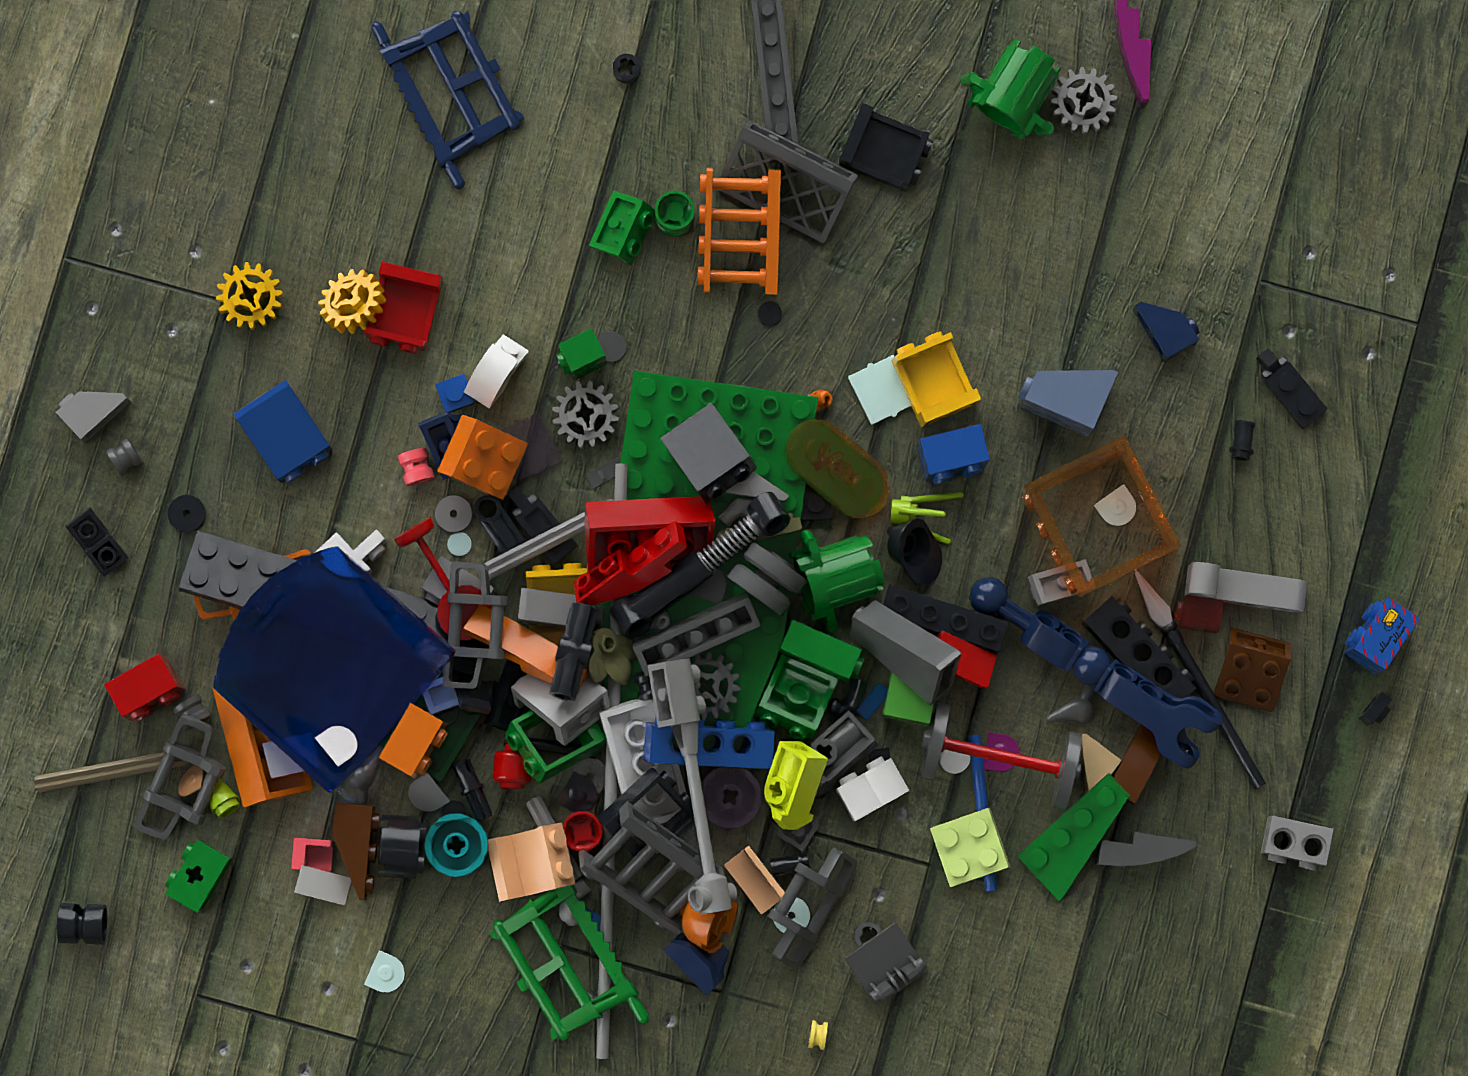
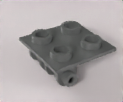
[845,922,928,1007]

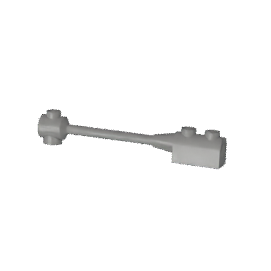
[648,658,737,914]

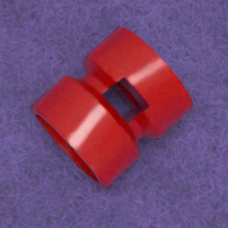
[563,811,603,852]

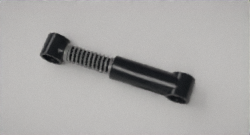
[610,492,791,639]

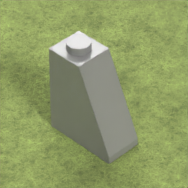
[518,588,603,632]

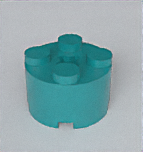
[424,814,489,877]

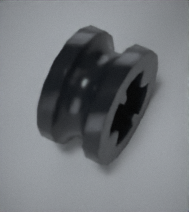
[613,53,640,84]

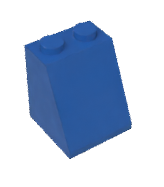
[233,380,332,483]

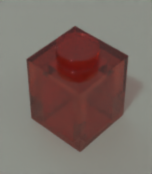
[1175,595,1224,634]

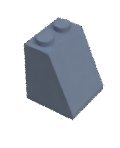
[1018,370,1118,437]

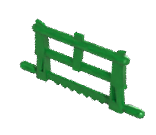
[488,885,650,1041]

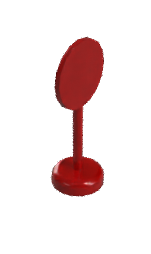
[394,516,492,640]

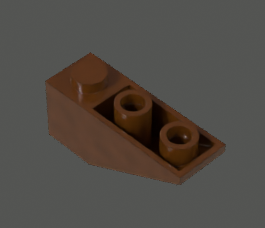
[332,803,380,900]

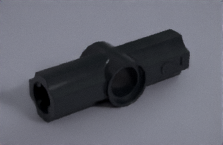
[549,603,598,701]

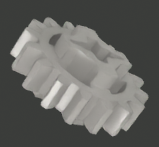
[1050,67,1117,135]
[552,381,619,449]

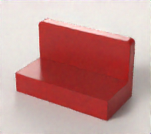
[935,631,997,689]

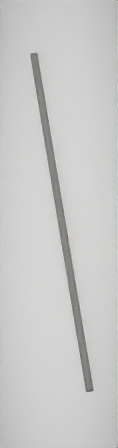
[596,464,628,1059]

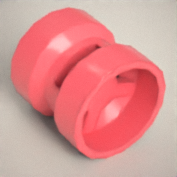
[397,448,435,486]

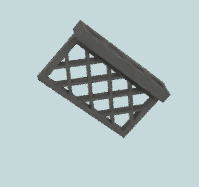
[719,120,858,243]

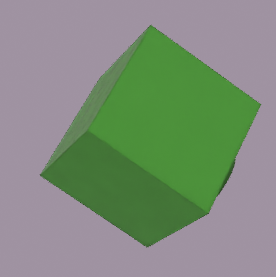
[882,671,934,726]

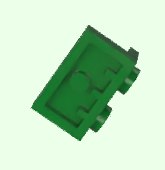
[589,190,655,265]

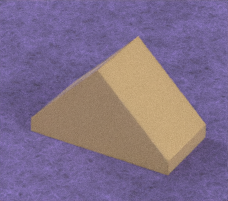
[1080,734,1122,793]

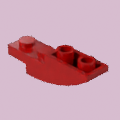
[574,521,687,605]

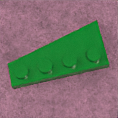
[1017,772,1130,902]

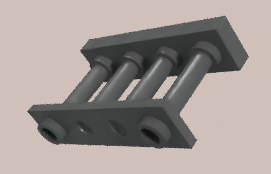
[579,801,724,935]

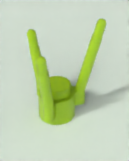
[890,492,964,545]

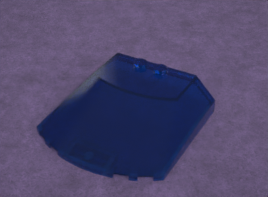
[213,546,456,793]

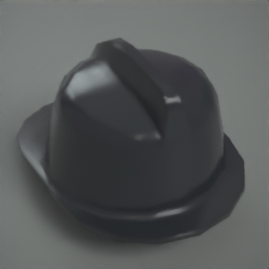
[887,518,942,585]

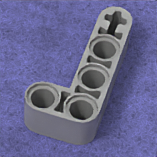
[1184,562,1308,613]

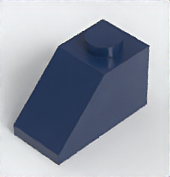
[1133,302,1200,362]

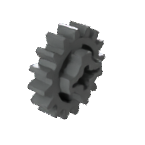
[690,652,740,720]

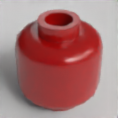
[493,744,533,790]

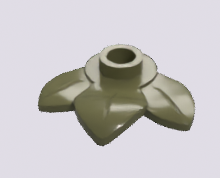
[588,628,637,685]

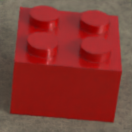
[104,653,185,722]

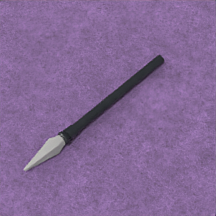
[1135,571,1266,789]

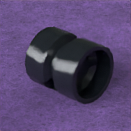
[57,903,108,945]

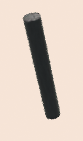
[504,734,597,759]

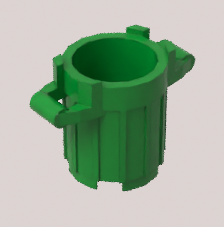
[960,40,1061,140]
[789,530,885,632]

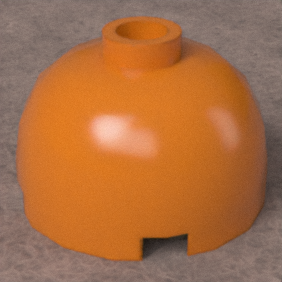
[680,901,738,953]

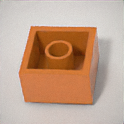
[437,415,528,500]
[378,703,448,779]

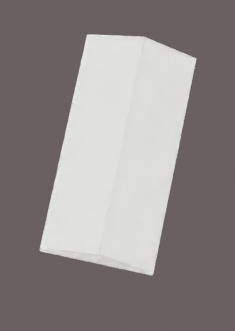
[599,699,686,824]

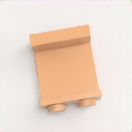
[488,822,575,902]

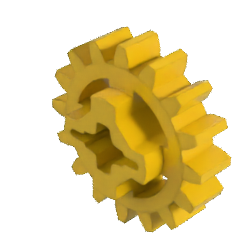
[216,262,284,330]
[318,269,386,334]

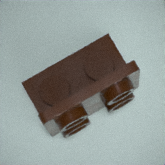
[1214,627,1291,712]

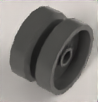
[726,541,808,617]

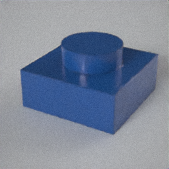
[435,374,475,413]

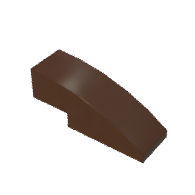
[1113,724,1161,805]

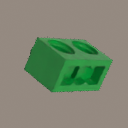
[556,328,607,381]

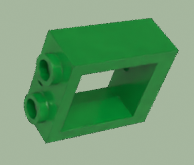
[779,620,864,683]
[505,710,606,784]

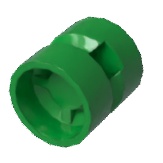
[655,190,695,238]

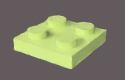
[930,808,1010,887]

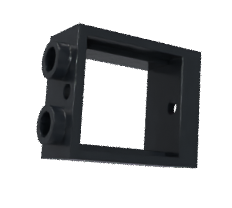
[597,766,695,869]

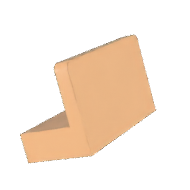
[724,846,785,915]

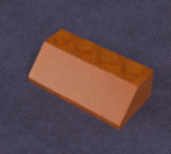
[212,670,314,808]

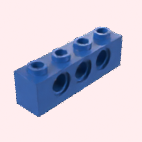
[643,717,775,769]

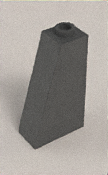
[849,600,961,706]

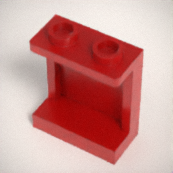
[364,261,443,354]

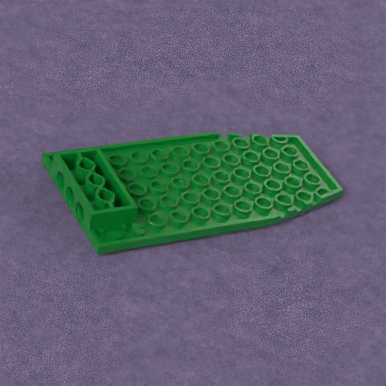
[599,370,818,752]

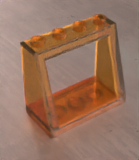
[1021,435,1181,599]

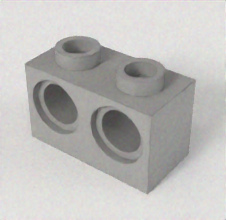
[1261,816,1334,871]

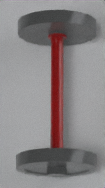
[920,702,1082,810]

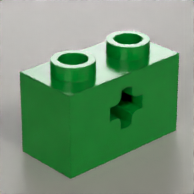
[165,840,233,913]

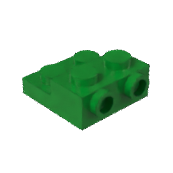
[755,654,838,741]

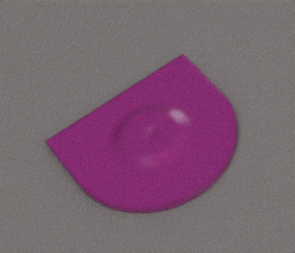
[984,732,1019,771]

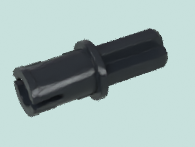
[452,759,492,821]

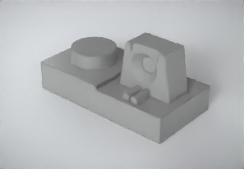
[1028,559,1096,606]

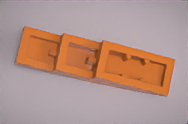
[463,605,589,687]

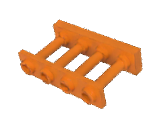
[698,167,781,295]

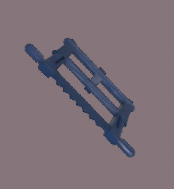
[371,11,525,189]

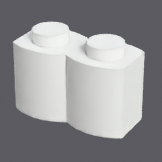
[836,756,909,822]

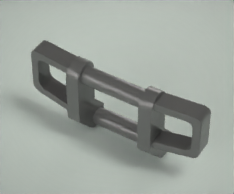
[443,562,508,689]
[134,714,226,840]
[768,847,858,969]

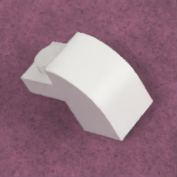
[464,334,529,409]
[314,530,387,579]

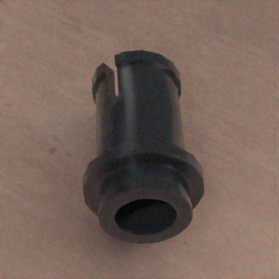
[1229,420,1255,461]
[770,851,810,878]

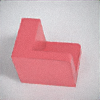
[291,838,334,872]

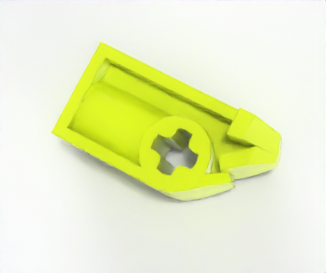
[764,741,828,830]

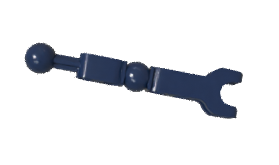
[969,577,1222,768]

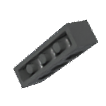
[632,591,761,676]

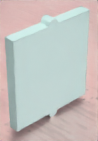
[848,355,911,425]

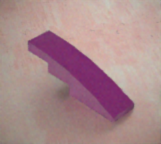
[1114,0,1151,106]

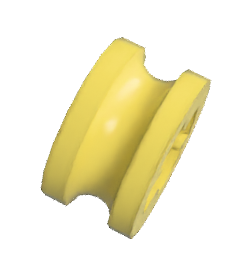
[808,1020,828,1050]

